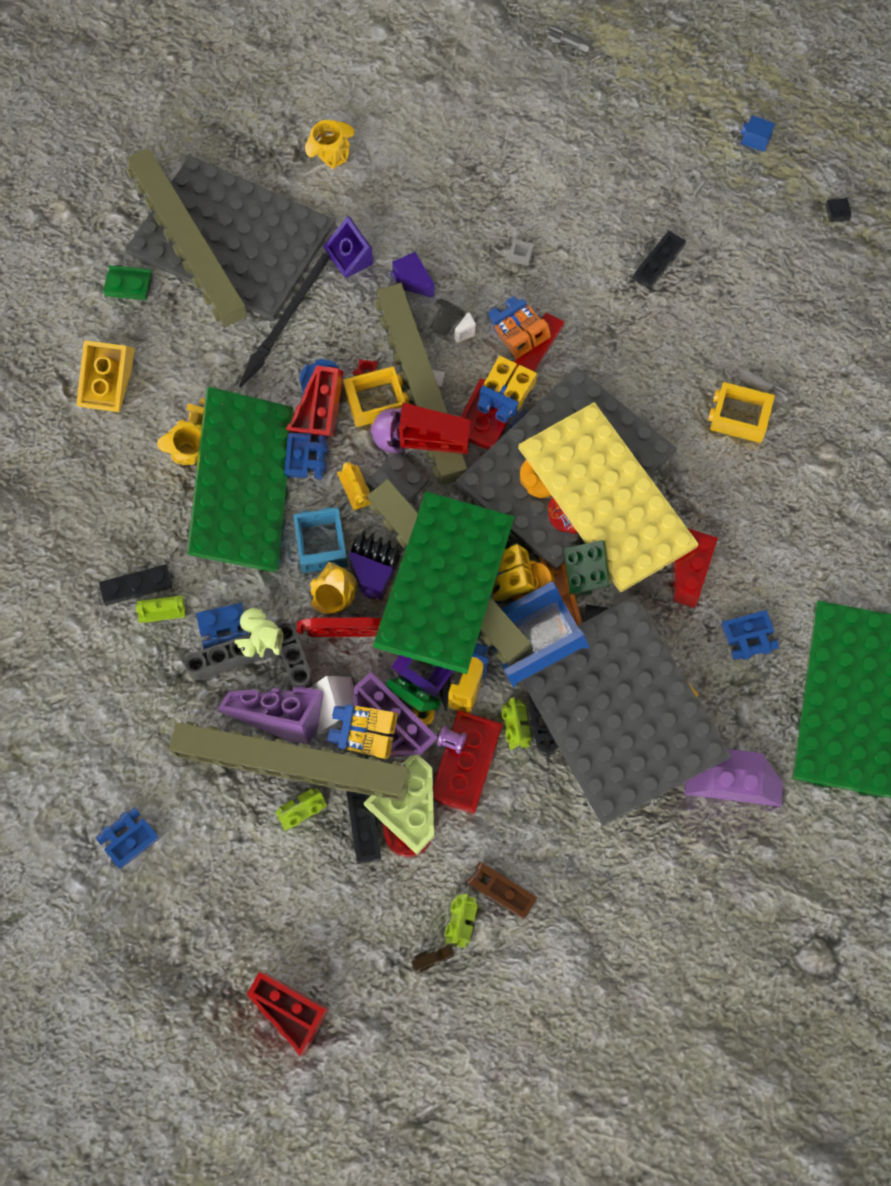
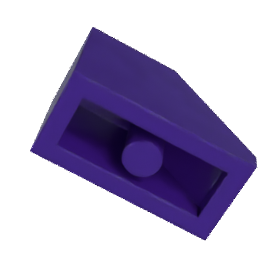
[390,252,435,298]
[349,552,394,600]

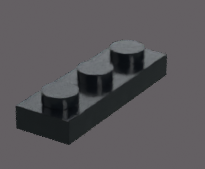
[632,230,686,289]
[99,564,173,606]
[346,791,381,864]

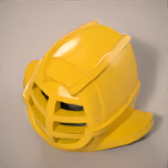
[305,120,355,169]
[157,420,202,466]
[310,562,358,613]

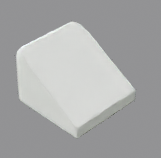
[454,313,476,343]

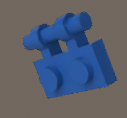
[284,433,328,480]
[196,603,248,649]
[721,610,779,660]
[95,807,159,870]

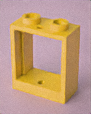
[343,366,409,428]
[708,382,775,443]

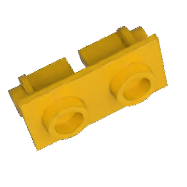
[337,462,371,511]

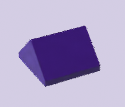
[323,216,373,278]

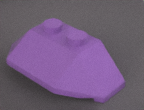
[353,672,438,757]
[685,749,783,807]

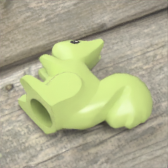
[235,608,283,658]

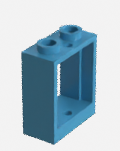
[293,507,348,573]

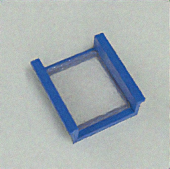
[491,581,590,687]

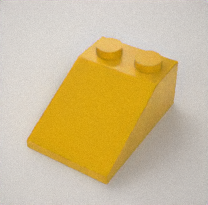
[76,340,134,412]

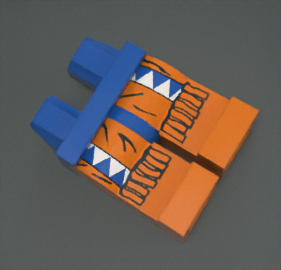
[488,296,551,359]

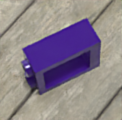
[391,655,453,697]

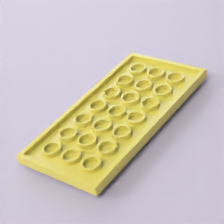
[518,402,698,593]

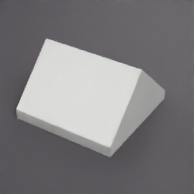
[309,676,354,735]

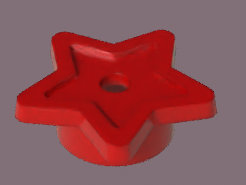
[352,359,378,376]

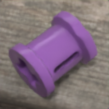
[437,726,467,754]

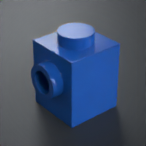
[741,115,775,152]

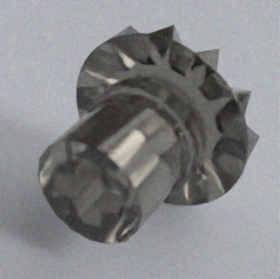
[429,299,466,337]

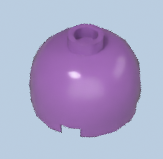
[371,408,404,453]

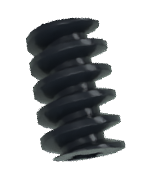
[350,530,401,572]

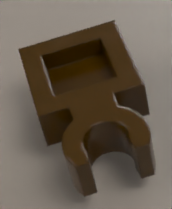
[411,945,454,975]

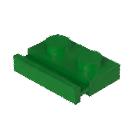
[103,265,152,300]
[385,677,442,711]

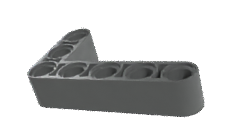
[185,623,313,688]

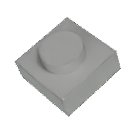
[508,239,534,266]

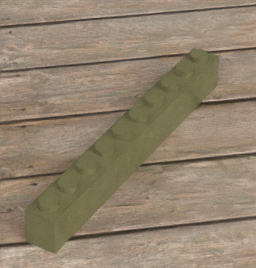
[126,148,247,328]
[374,283,467,486]
[367,479,534,666]
[168,721,411,802]

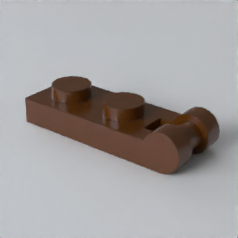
[465,862,537,920]

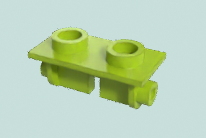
[135,595,185,623]
[502,697,532,750]
[275,788,327,831]
[445,894,478,948]

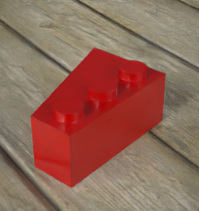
[286,366,344,438]
[399,402,471,454]
[672,528,718,608]
[246,971,330,1056]

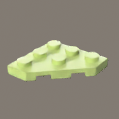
[364,755,434,855]

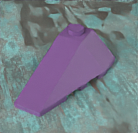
[218,687,323,744]

